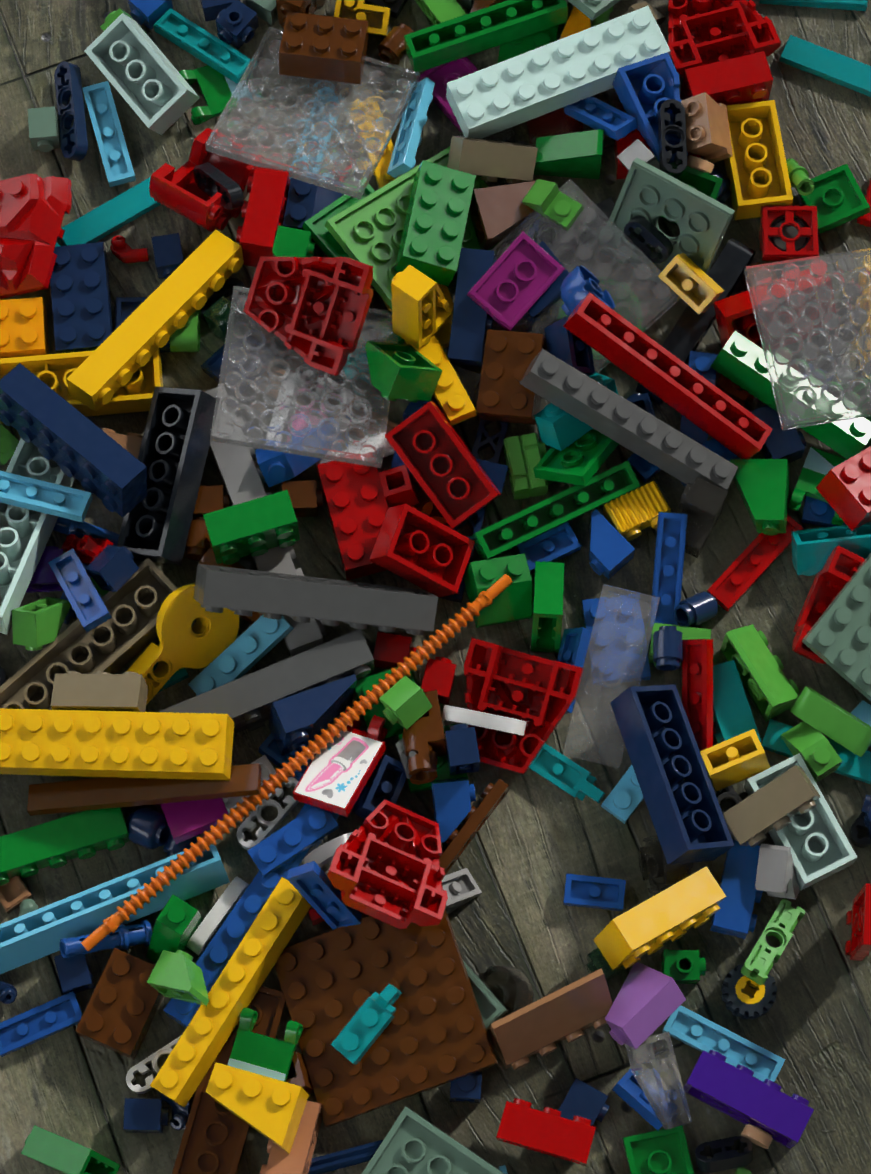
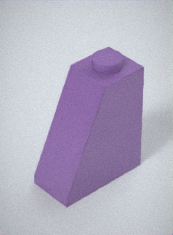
[605,962,686,1049]

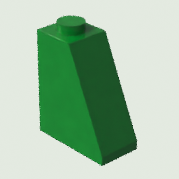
[534,129,604,179]
[730,459,790,536]
[531,561,564,653]
[146,895,203,964]
[21,1125,121,1174]

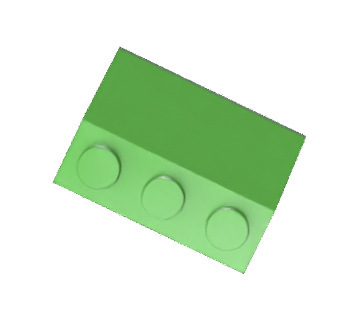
[720,625,799,722]

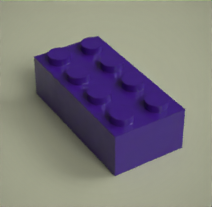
[681,1050,814,1149]

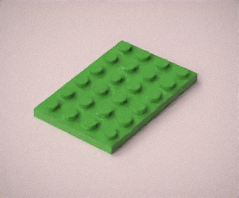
[325,146,521,310]

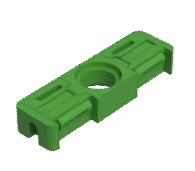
[741,899,805,985]

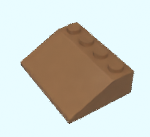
[489,969,613,1070]

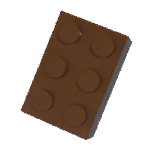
[279,11,369,84]
[476,329,547,425]
[75,948,164,1060]

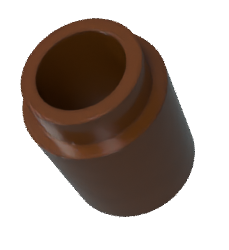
[378,23,414,64]
[184,517,212,561]

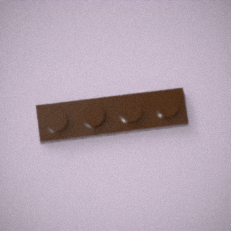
[439,778,509,875]

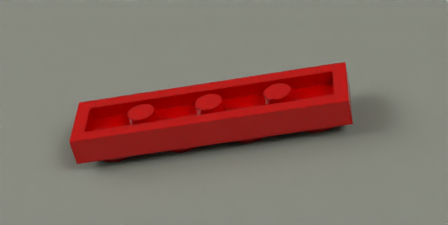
[707,514,804,612]
[682,639,713,751]

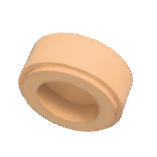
[687,155,714,174]
[741,1124,773,1149]

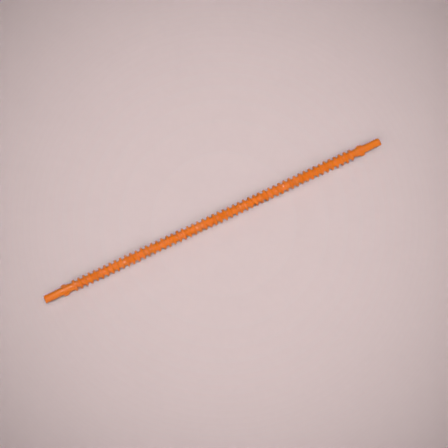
[81,574,513,952]

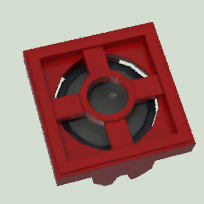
[759,206,819,264]

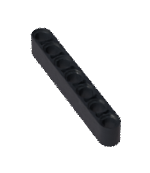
[635,238,756,406]

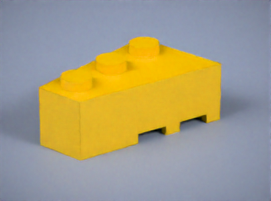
[391,265,453,349]
[205,1062,309,1154]

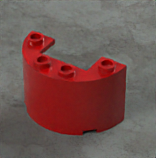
[149,127,264,232]

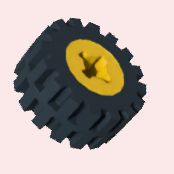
[721,964,777,1020]

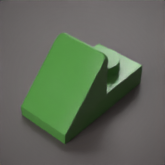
[522,179,584,231]

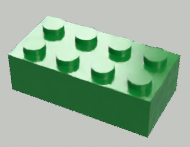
[395,160,476,286]

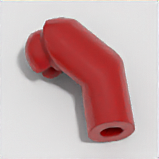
[110,235,149,263]

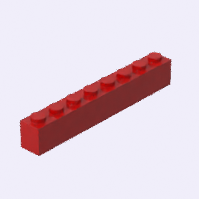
[563,292,773,459]

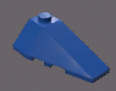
[612,52,688,164]

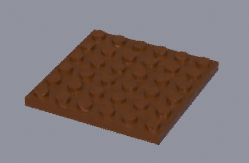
[274,910,498,1127]

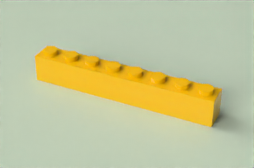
[66,230,244,412]
[150,877,311,1108]

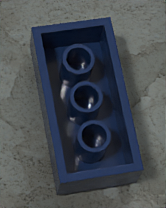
[50,242,114,354]

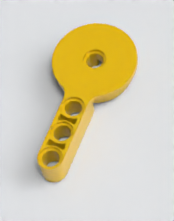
[126,583,239,705]

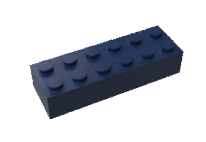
[0,363,147,518]
[610,684,734,865]

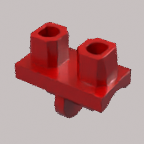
[61,534,114,565]

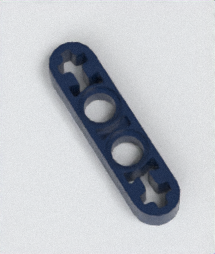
[54,61,88,161]

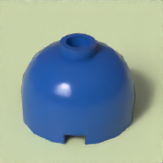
[560,265,616,317]

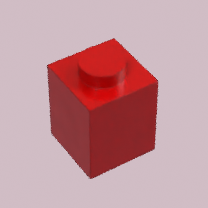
[379,465,419,507]
[373,632,417,670]
[421,657,457,705]

